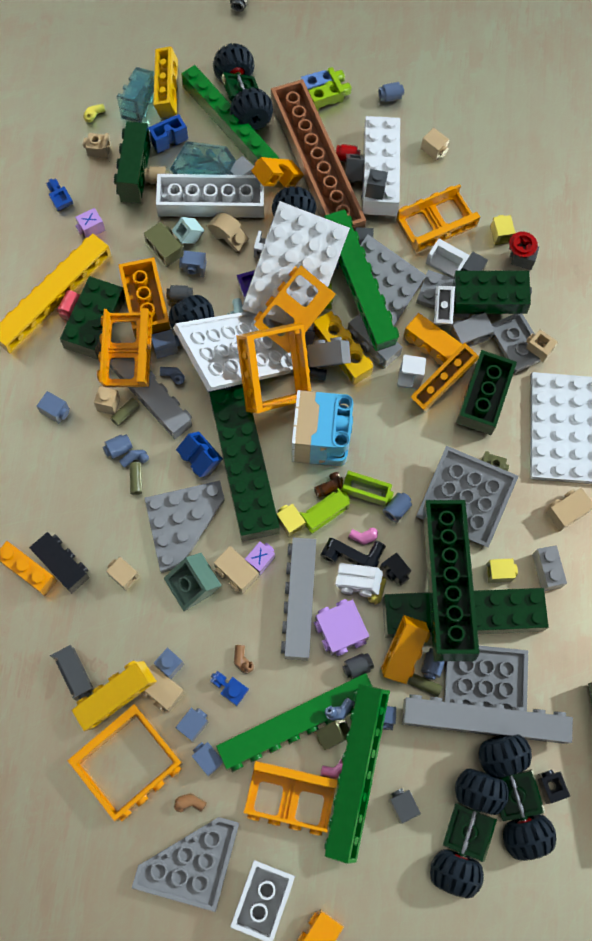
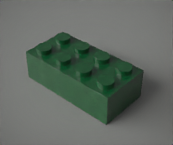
[114,121,151,204]
[453,271,531,314]
[60,276,126,360]
[456,350,517,435]

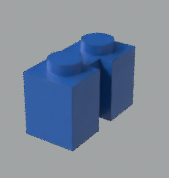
[148,114,188,153]
[176,431,223,477]

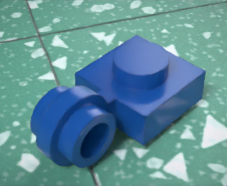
[46,178,74,211]
[210,671,249,706]

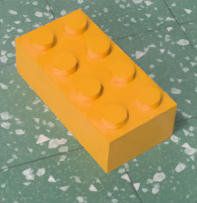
[118,257,171,339]

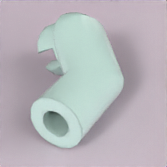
[227,298,244,315]

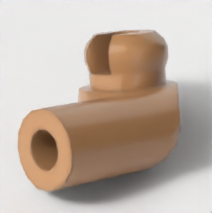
[234,645,254,673]

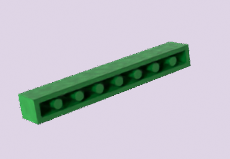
[181,65,279,166]
[324,209,399,351]
[216,673,373,772]
[325,684,390,864]

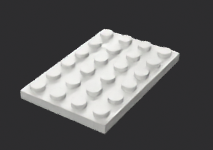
[242,201,350,330]
[173,311,293,392]
[530,372,592,484]

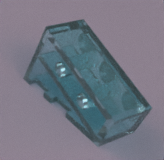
[117,67,155,123]
[170,141,236,175]

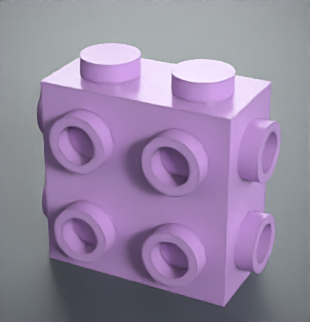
[313,599,370,656]

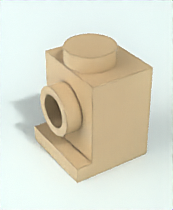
[83,133,111,158]
[526,329,558,362]

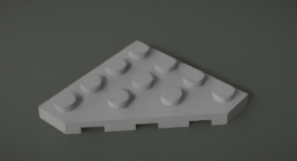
[360,234,426,326]
[145,480,225,573]
[132,817,239,912]

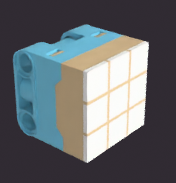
[292,390,353,466]

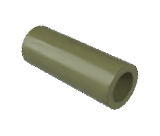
[110,398,140,426]
[129,462,142,495]
[408,673,443,697]

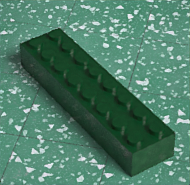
[209,386,280,542]
[423,500,480,661]
[382,588,549,638]

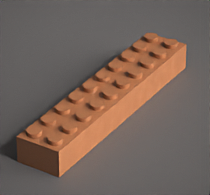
[271,79,366,231]

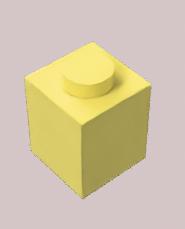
[490,215,515,245]
[277,504,306,537]
[486,558,518,583]

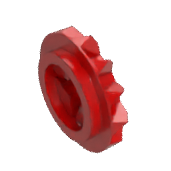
[509,231,538,258]

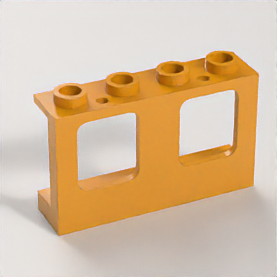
[396,184,480,253]
[253,265,336,353]
[97,308,153,387]
[244,761,338,836]

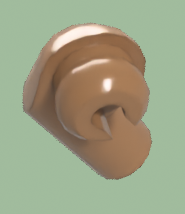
[174,793,207,812]

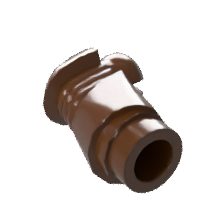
[314,472,343,498]

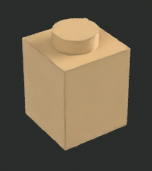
[420,128,449,160]
[94,386,120,415]
[106,557,140,591]

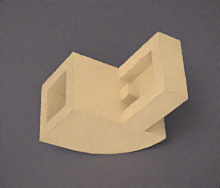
[206,213,249,252]

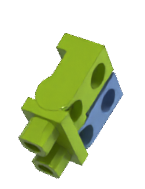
[301,67,352,111]

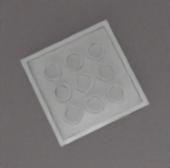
[416,446,519,548]
[444,646,528,712]

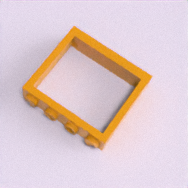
[236,324,312,413]
[67,704,183,821]

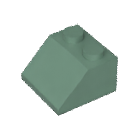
[164,553,222,611]

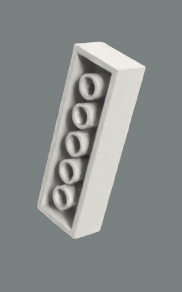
[362,116,400,216]
[156,174,264,218]

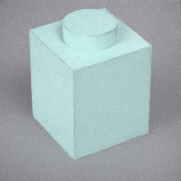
[172,217,205,244]

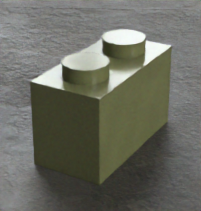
[144,222,184,267]

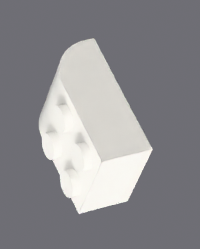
[230,860,295,941]

